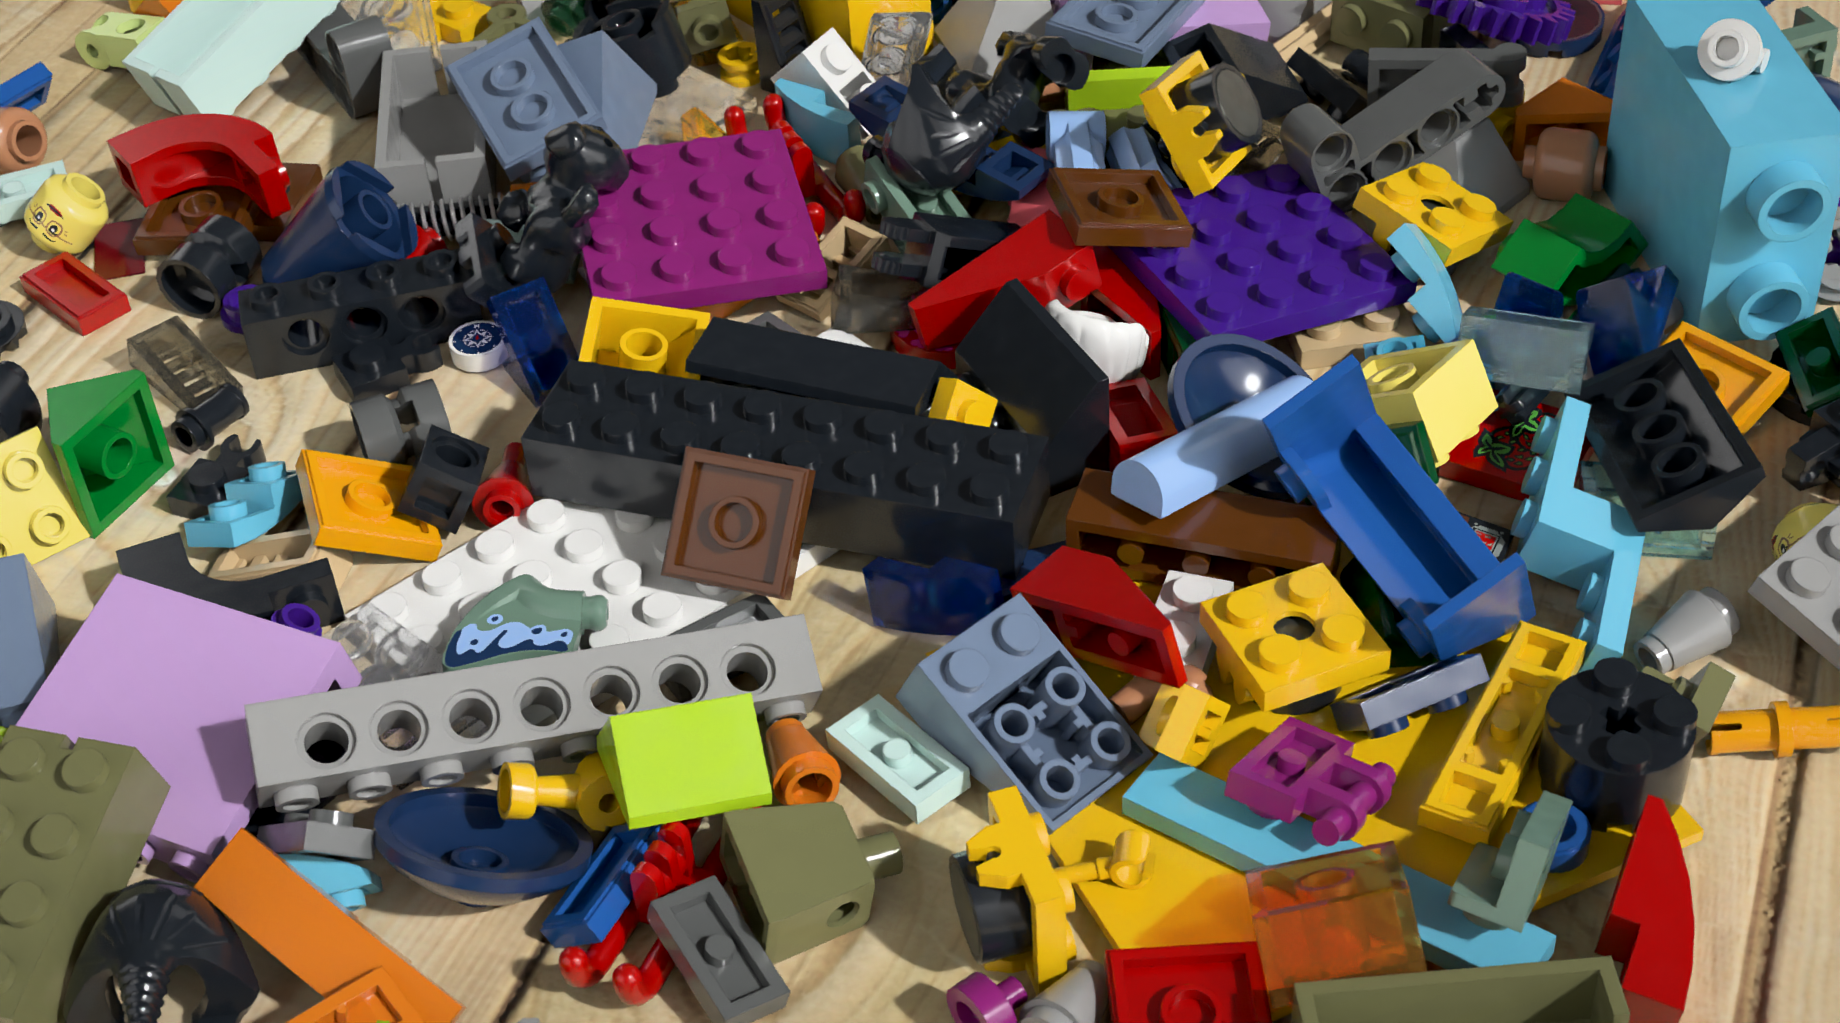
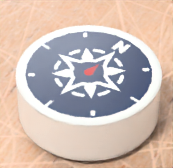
[448,320,510,373]

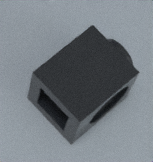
[397,424,490,534]

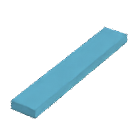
[1122,752,1557,970]

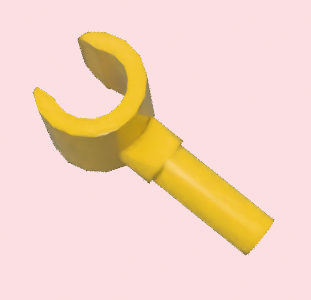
[1064,830,1156,890]

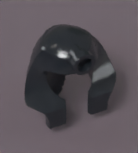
[862,43,1023,196]
[63,878,260,1023]

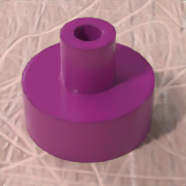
[946,972,1028,1023]

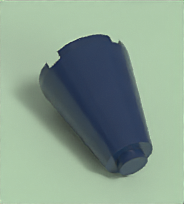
[261,160,418,283]

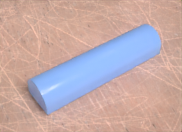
[1111,375,1313,519]

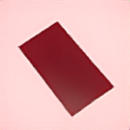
[95,217,145,280]

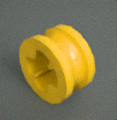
[718,41,760,88]

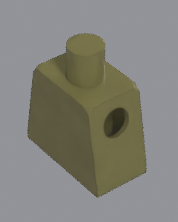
[719,801,903,965]

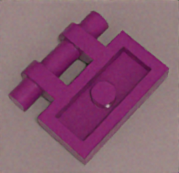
[1224,716,1396,846]

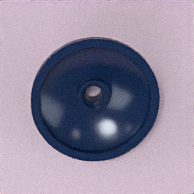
[1167,334,1313,500]
[373,787,593,907]

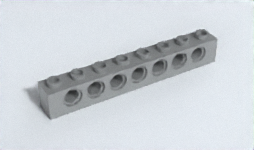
[244,614,823,813]

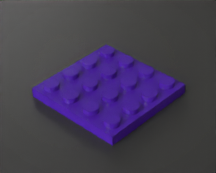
[1108,164,1418,341]

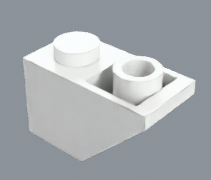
[770,27,875,140]

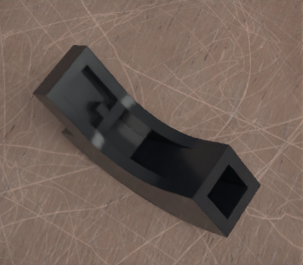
[116,532,345,628]

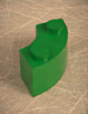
[1491,193,1648,306]

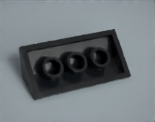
[685,317,958,416]
[1562,338,1766,532]

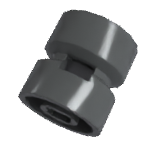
[349,379,452,465]

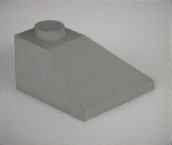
[934,0,1054,76]
[1423,117,1530,214]

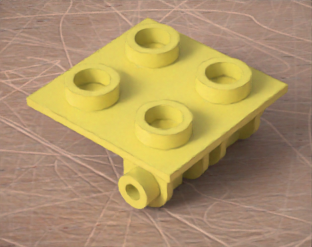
[0,426,90,565]

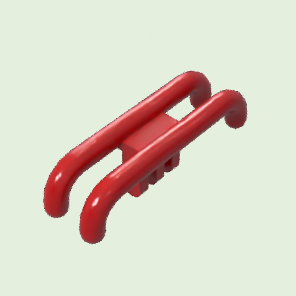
[724,93,866,238]
[558,806,762,1006]

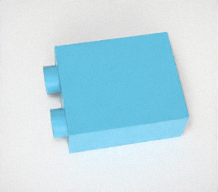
[1603,0,1840,342]

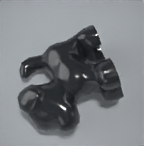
[945,31,1089,149]
[496,121,630,293]

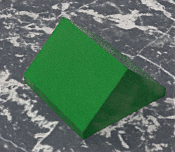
[47,369,175,539]

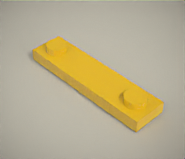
[1417,621,1587,845]

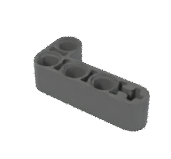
[297,3,392,119]
[1279,48,1506,213]

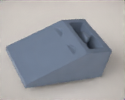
[895,593,1153,835]

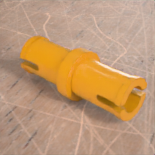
[1705,701,1840,758]

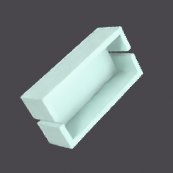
[122,0,341,116]

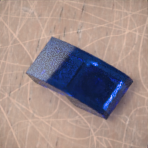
[862,556,1004,636]

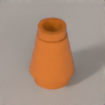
[765,718,841,806]

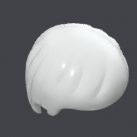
[1045,299,1149,384]

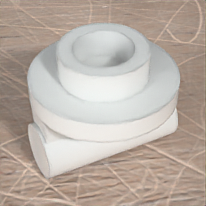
[1697,18,1770,82]

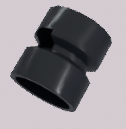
[156,214,263,319]

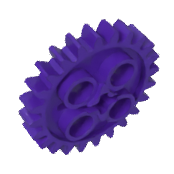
[1416,0,1576,46]

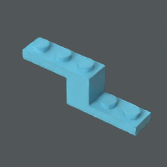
[1510,396,1646,673]

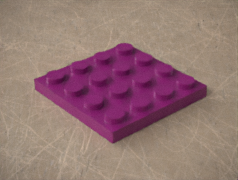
[581,129,827,309]

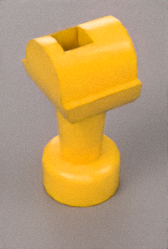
[497,752,626,832]

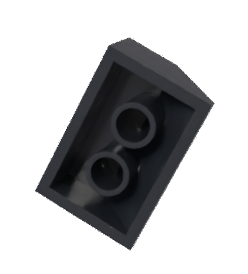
[955,278,1110,497]

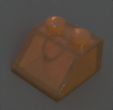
[1245,840,1427,1009]

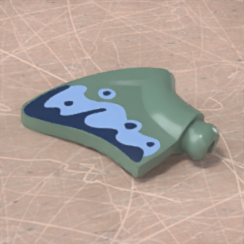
[442,574,609,672]

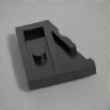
[454,212,545,330]

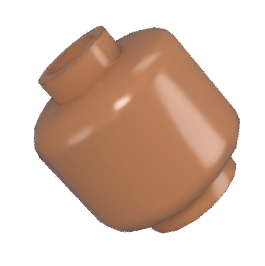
[0,107,47,174]
[1522,127,1608,202]

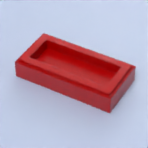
[19,251,131,337]

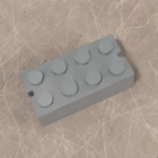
[374,40,496,207]

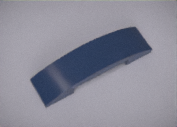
[849,75,1054,201]

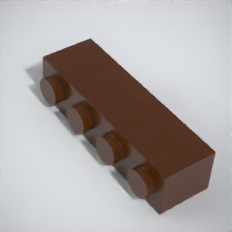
[1066,468,1342,591]

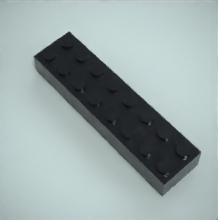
[521,360,1050,580]

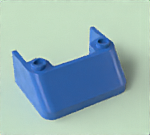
[1262,354,1536,662]

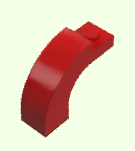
[107,113,291,219]

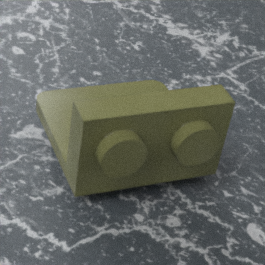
[1330,0,1468,54]

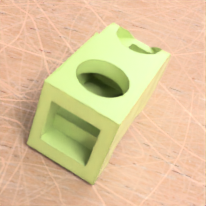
[75,12,165,70]

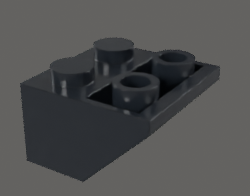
[1162,23,1308,122]

